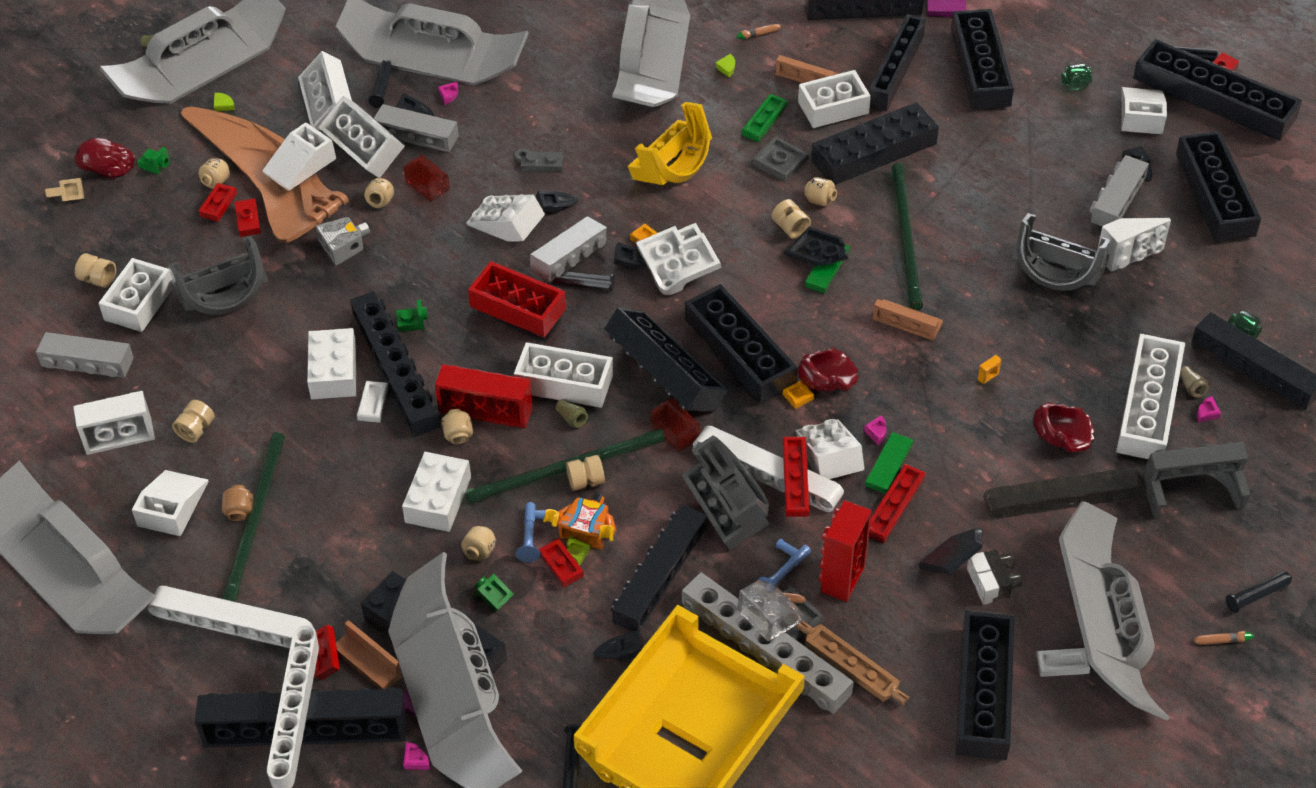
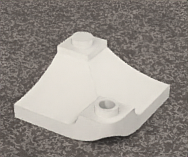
[636,223,721,295]

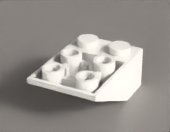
[1121,87,1167,134]
[262,123,336,191]
[466,194,545,242]
[1098,218,1171,272]
[795,419,864,479]
[132,470,209,536]

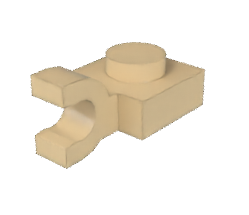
[45,178,85,201]

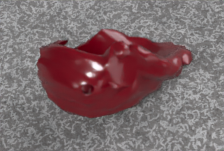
[74,138,135,179]
[798,347,859,392]
[1033,402,1095,453]

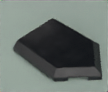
[784,227,848,267]
[918,528,983,575]

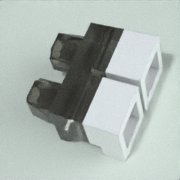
[967,549,1023,605]

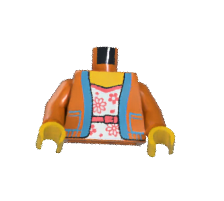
[543,493,616,550]

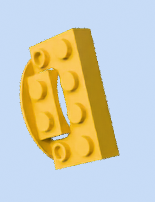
[628,102,712,185]

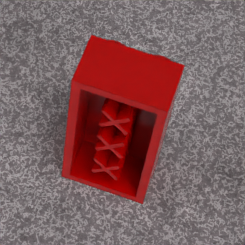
[468,261,566,338]
[435,364,533,429]
[818,500,872,602]

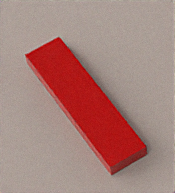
[783,437,810,517]
[869,464,926,543]

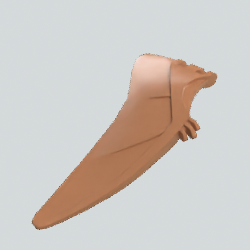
[181,107,349,243]

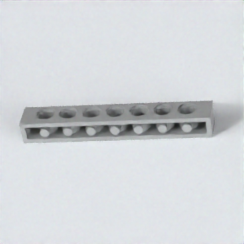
[682,572,853,714]

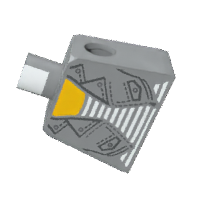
[316,217,370,266]

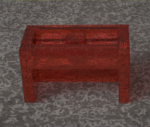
[403,154,450,202]
[650,397,700,452]

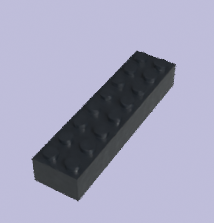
[1133,39,1302,141]
[195,687,407,748]

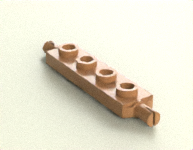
[796,620,909,705]

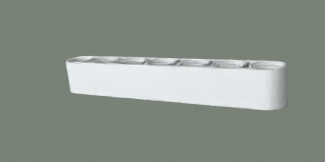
[693,426,844,512]
[148,586,313,648]
[267,625,319,788]

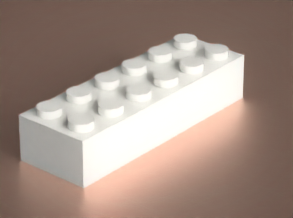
[1116,334,1185,459]

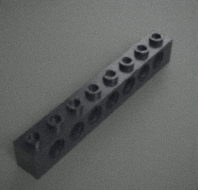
[350,291,441,437]

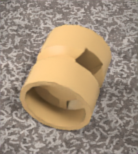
[772,199,811,239]
[75,253,116,288]
[172,400,215,443]
[566,455,605,491]

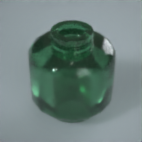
[1061,63,1093,91]
[1228,310,1263,339]

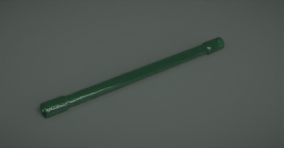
[891,163,923,311]
[465,428,665,503]
[222,432,285,602]

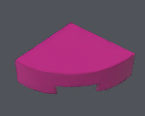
[438,82,458,104]
[1197,396,1221,423]
[864,415,887,445]
[403,742,430,770]

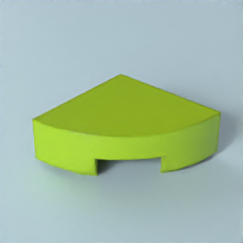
[716,54,735,77]
[214,93,235,111]
[567,536,590,566]

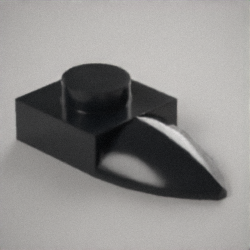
[396,93,435,116]
[1122,146,1153,182]
[535,191,579,212]
[613,242,647,269]
[593,630,643,662]

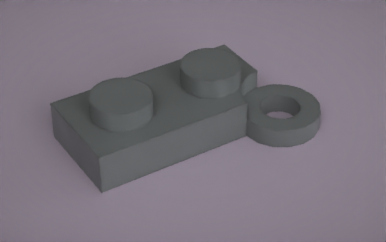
[515,148,564,172]

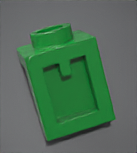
[137,147,170,175]
[396,299,428,332]
[472,574,514,612]

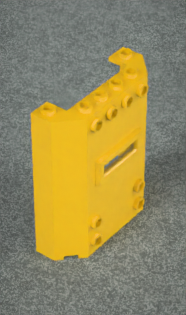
[574,605,805,788]

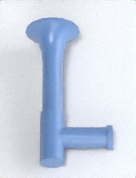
[515,502,546,563]
[757,539,811,592]

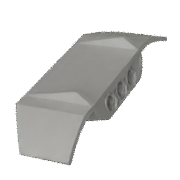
[100,0,286,104]
[335,0,529,86]
[613,0,690,107]
[0,460,156,634]
[1059,501,1170,721]
[388,552,522,788]

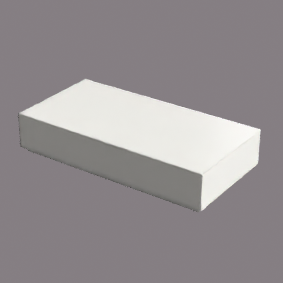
[357,381,389,423]
[1036,648,1090,677]

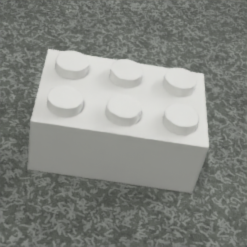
[798,70,870,128]
[99,258,173,332]
[307,328,356,399]
[74,391,155,455]
[402,452,471,532]

